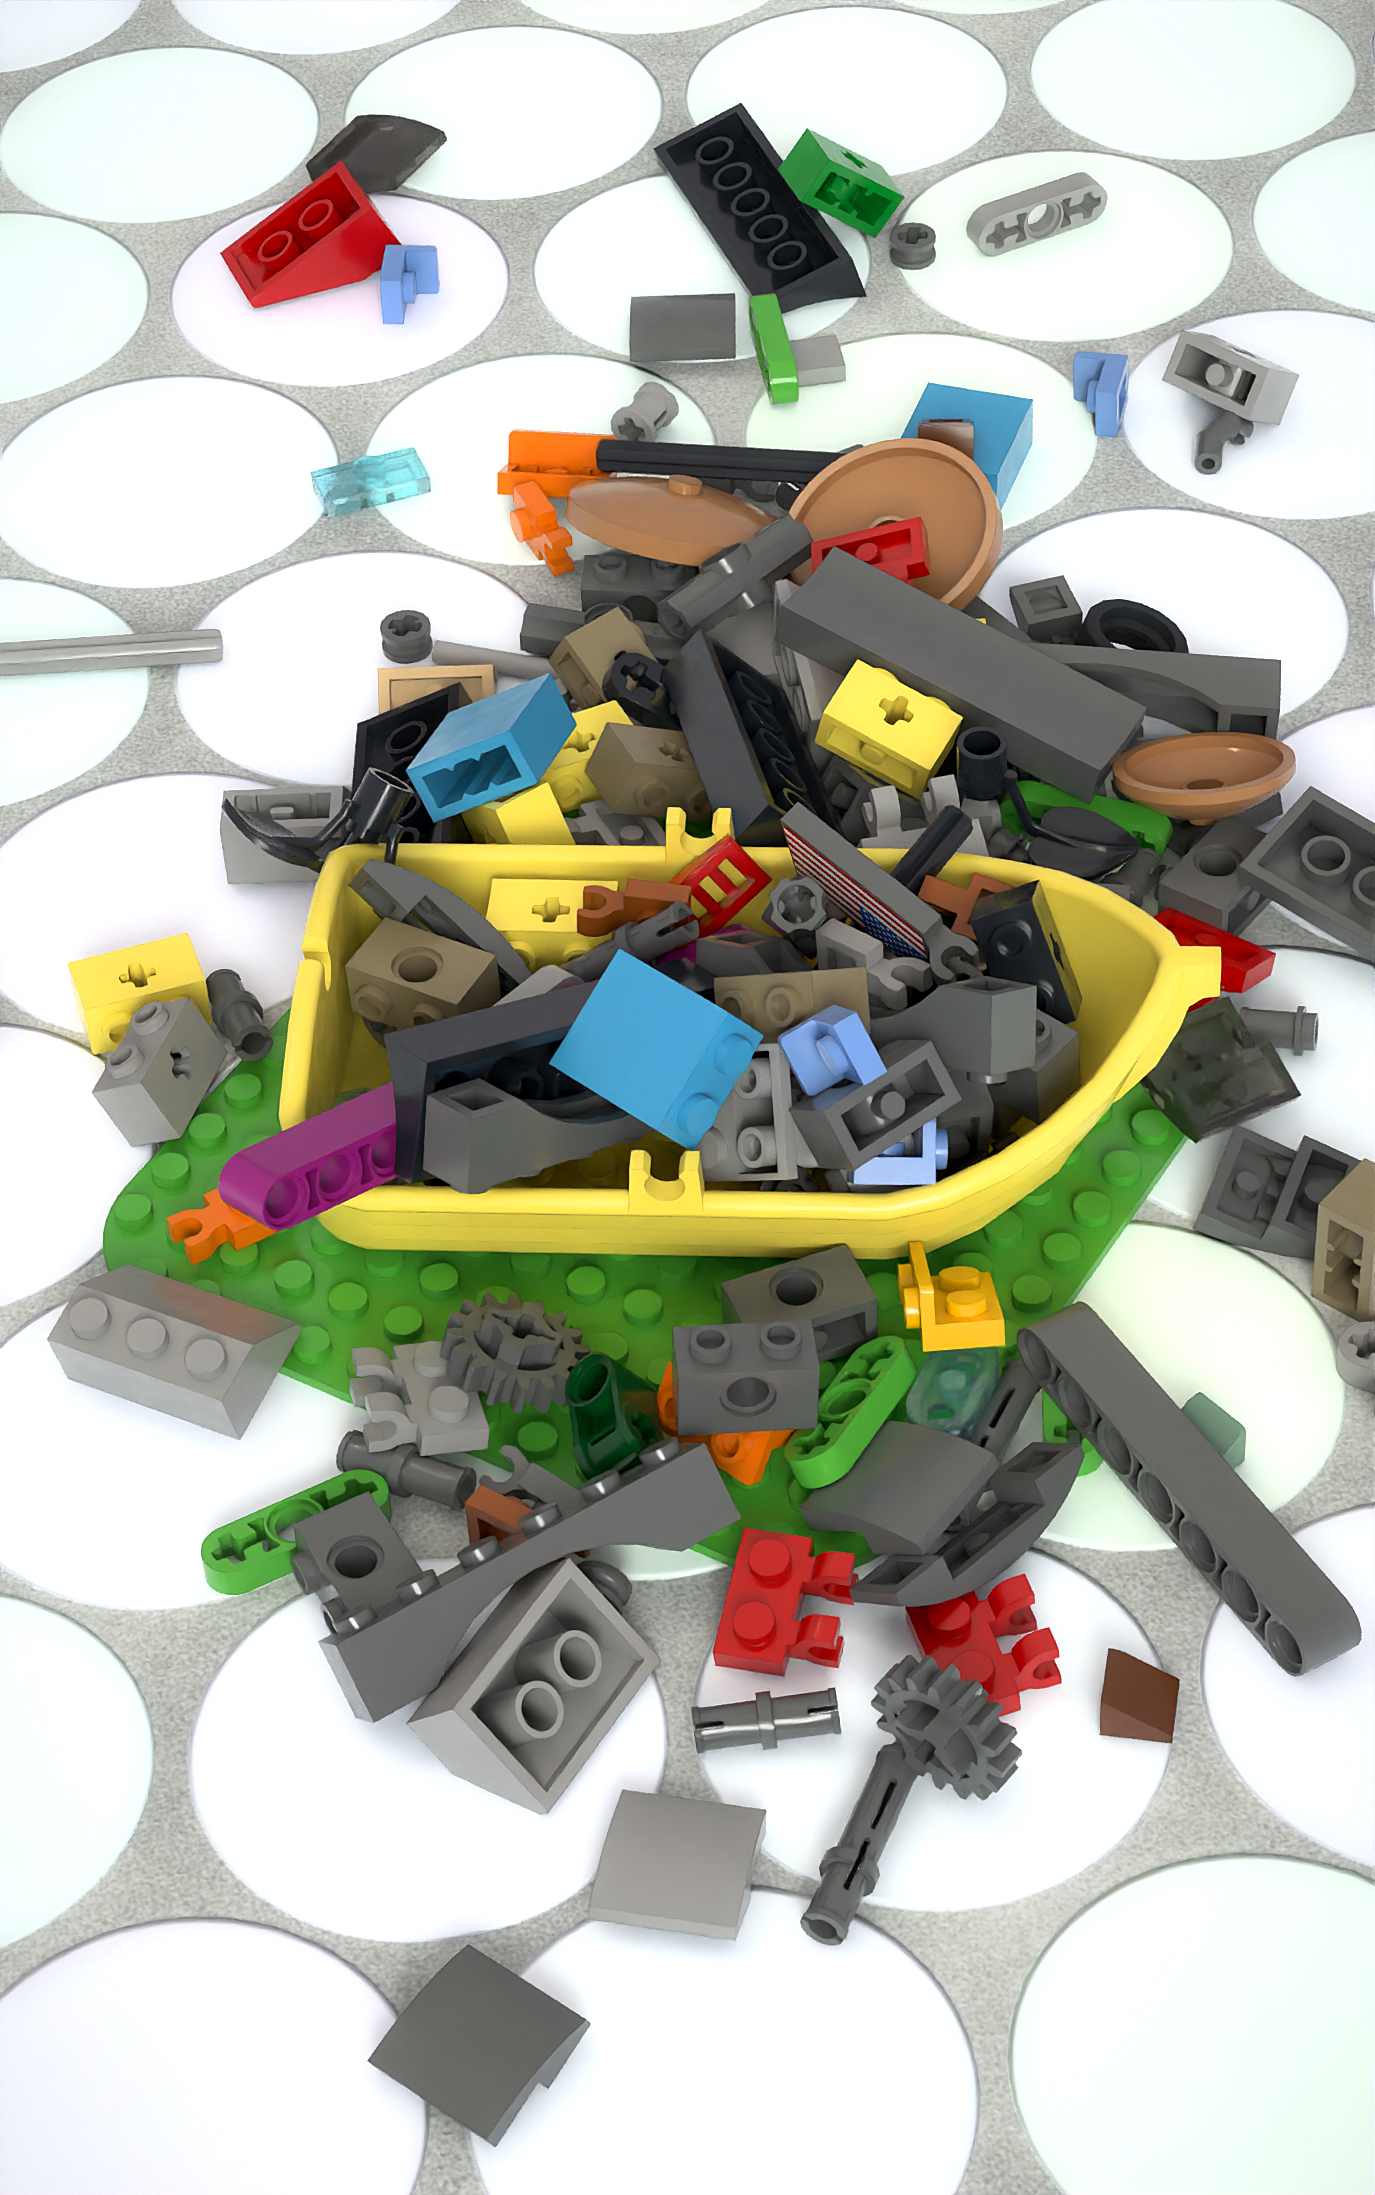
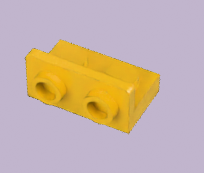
[897,1241,1005,1352]

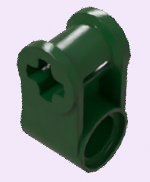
[565,1352,665,1480]

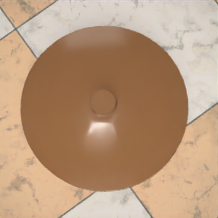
[782,438,1003,611]
[565,475,778,567]

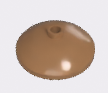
[1112,732,1296,826]

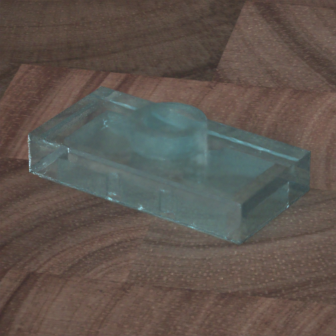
[310,447,431,518]

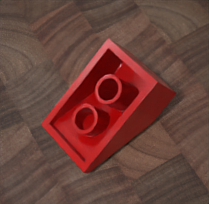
[220,161,402,308]

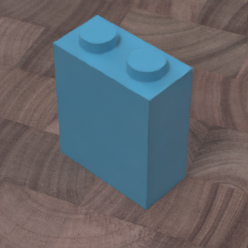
[900,382,1033,510]
[406,673,577,823]
[549,948,764,1151]

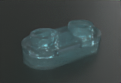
[906,1346,999,1440]

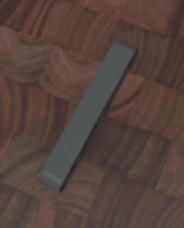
[1017,1301,1362,1677]

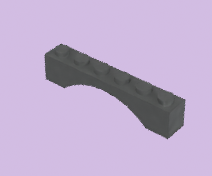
[1021,642,1281,740]
[696,930,1037,1084]
[423,1003,715,1194]
[318,1436,742,1723]

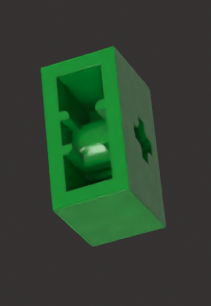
[778,128,905,238]

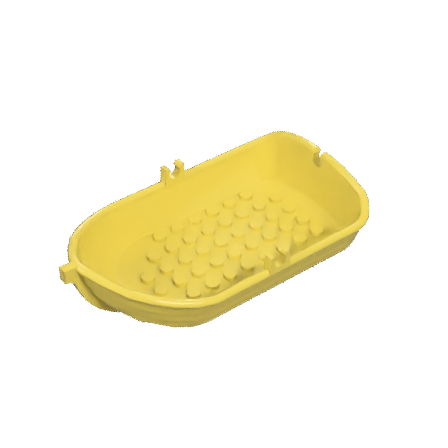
[279,807,1221,1260]

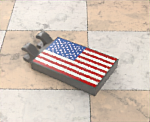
[780,802,984,989]

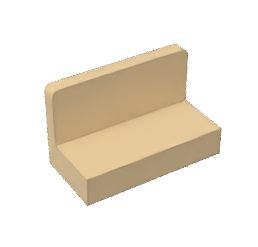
[377,664,498,715]

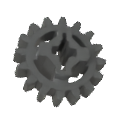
[440,1293,591,1413]
[871,1655,1022,1800]

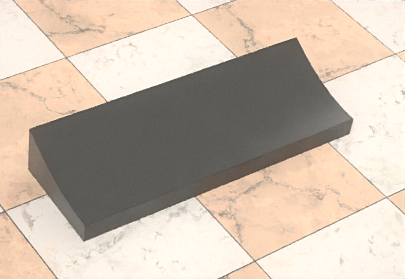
[774,546,1147,805]
[1238,786,1375,962]

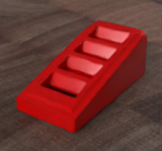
[666,834,772,954]

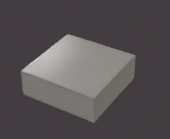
[789,335,846,387]

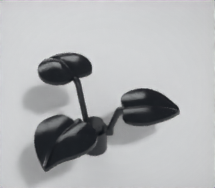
[865,726,1139,881]
[221,768,434,934]

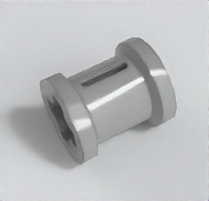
[611,382,679,442]

